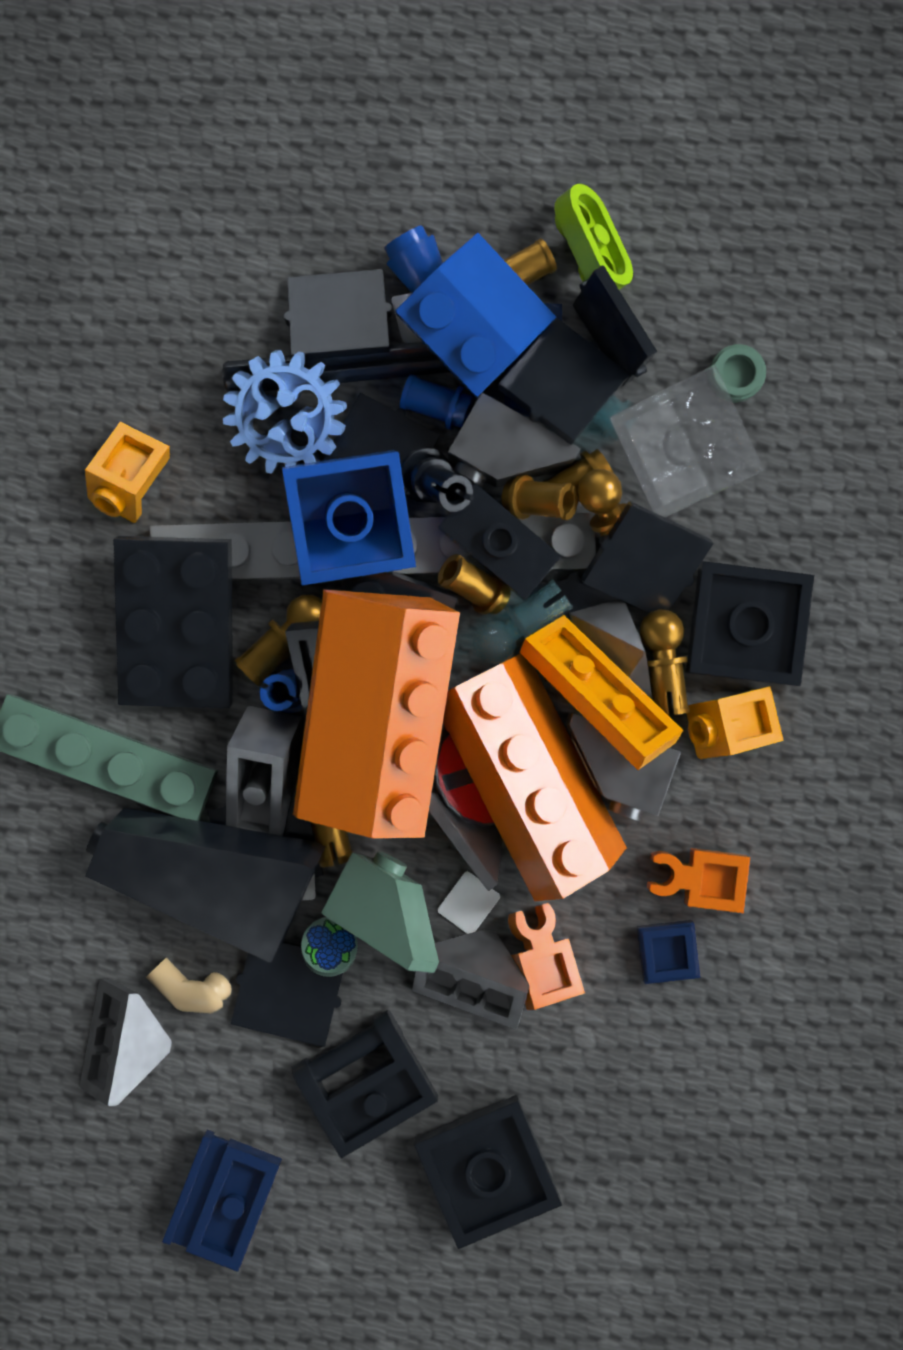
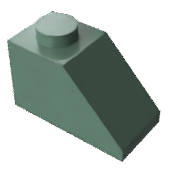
[321,851,439,973]

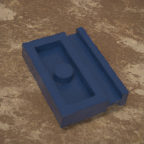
[162,1129,282,1272]

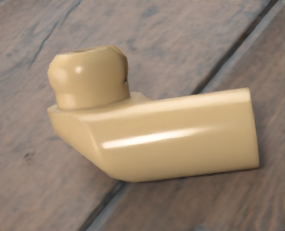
[146,957,232,1014]

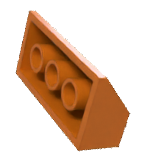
[293,589,460,838]
[443,654,627,901]

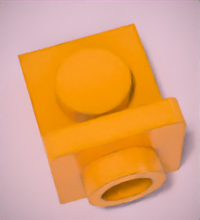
[85,422,170,523]
[686,686,784,759]

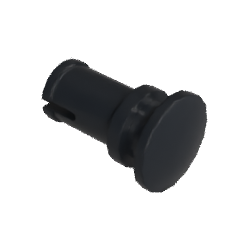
[401,447,473,512]

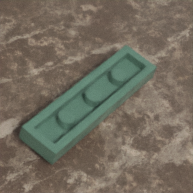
[0,694,218,821]

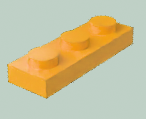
[520,615,683,770]

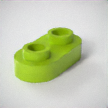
[554,184,633,290]

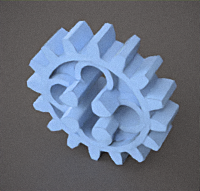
[223,350,347,474]

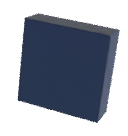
[637,920,701,984]

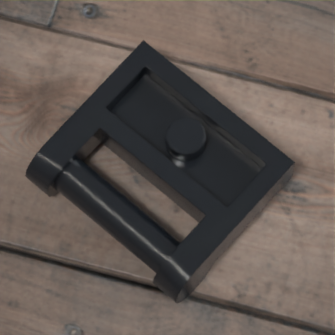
[291,1010,438,1159]

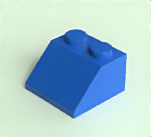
[395,233,556,397]
[282,450,416,586]

